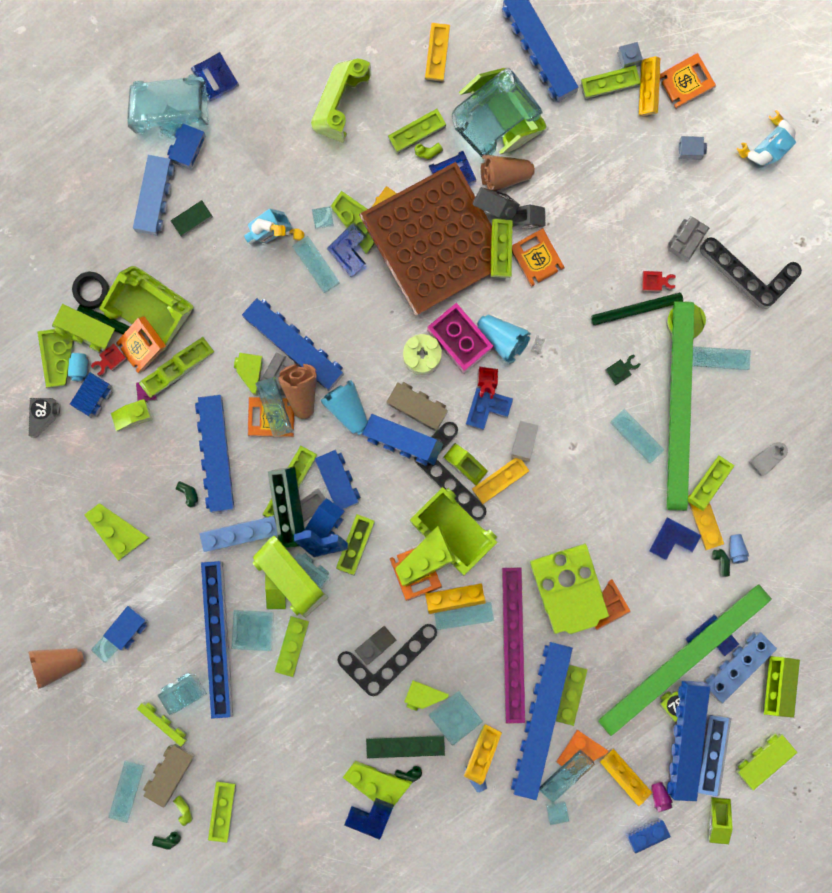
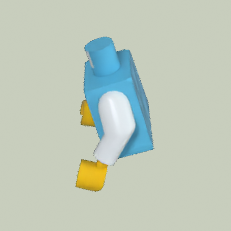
[736,110,796,165]
[244,209,304,244]

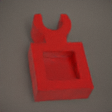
[642,271,676,292]
[91,343,127,377]
[477,366,498,399]

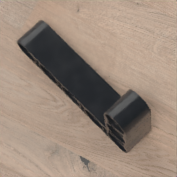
[700,237,802,309]
[414,421,487,521]
[337,624,437,696]

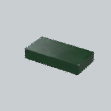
[170,200,213,237]

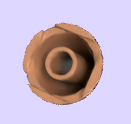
[480,155,535,191]
[278,364,317,419]
[28,648,84,689]

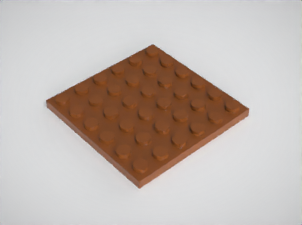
[359,162,492,315]

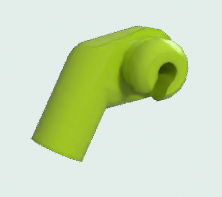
[414,143,443,159]
[173,796,192,826]

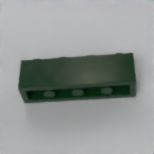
[268,467,305,548]
[366,735,445,759]

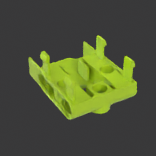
[530,543,609,634]

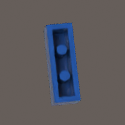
[315,450,361,510]

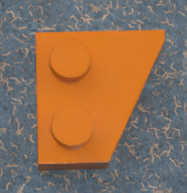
[595,579,631,630]
[556,730,608,773]

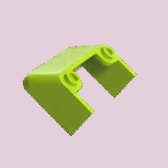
[459,68,546,154]
[252,535,329,618]

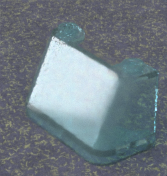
[452,68,543,157]
[127,74,209,134]

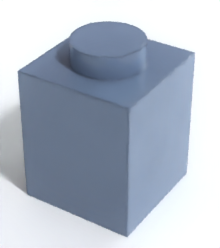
[617,42,643,69]
[678,136,707,160]

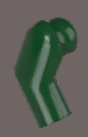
[176,481,198,507]
[712,549,730,577]
[394,766,422,783]
[152,831,181,850]

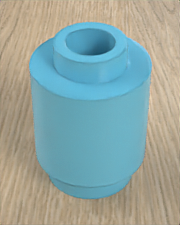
[68,353,88,382]

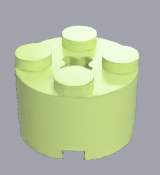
[403,334,442,375]

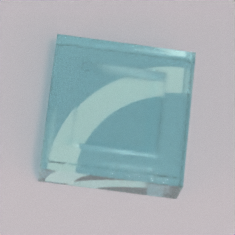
[312,206,334,229]
[91,636,118,663]

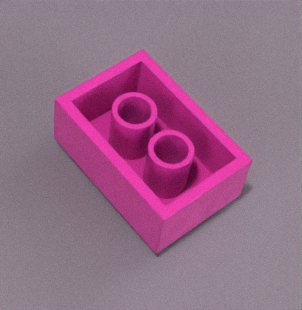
[427,302,494,373]

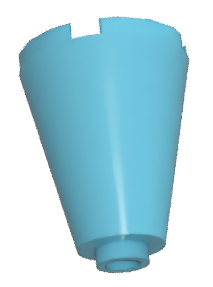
[477,315,531,364]
[320,380,368,435]

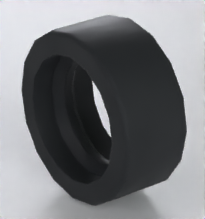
[72,271,110,309]

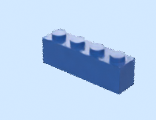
[362,414,443,466]

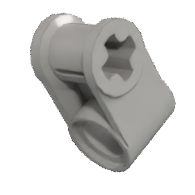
[750,442,788,476]

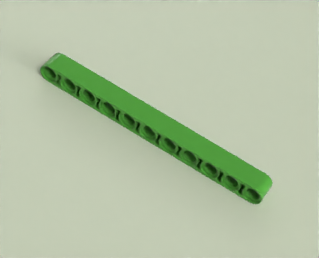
[667,301,694,511]
[598,584,772,736]

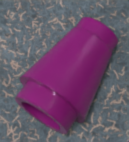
[651,782,673,812]

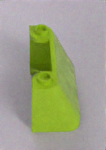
[311,58,372,143]
[99,266,194,351]
[410,487,498,576]

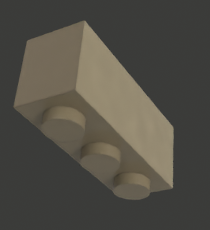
[386,382,448,432]
[143,744,195,808]

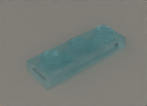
[292,236,340,294]
[693,346,751,370]
[255,376,293,438]
[610,409,664,463]
[434,602,494,630]
[539,750,595,803]
[108,760,144,823]

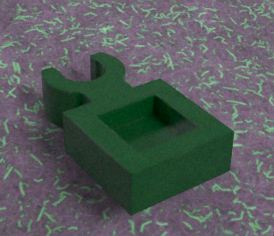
[605,355,641,386]

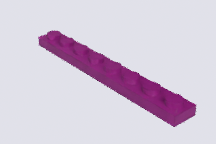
[502,567,525,724]

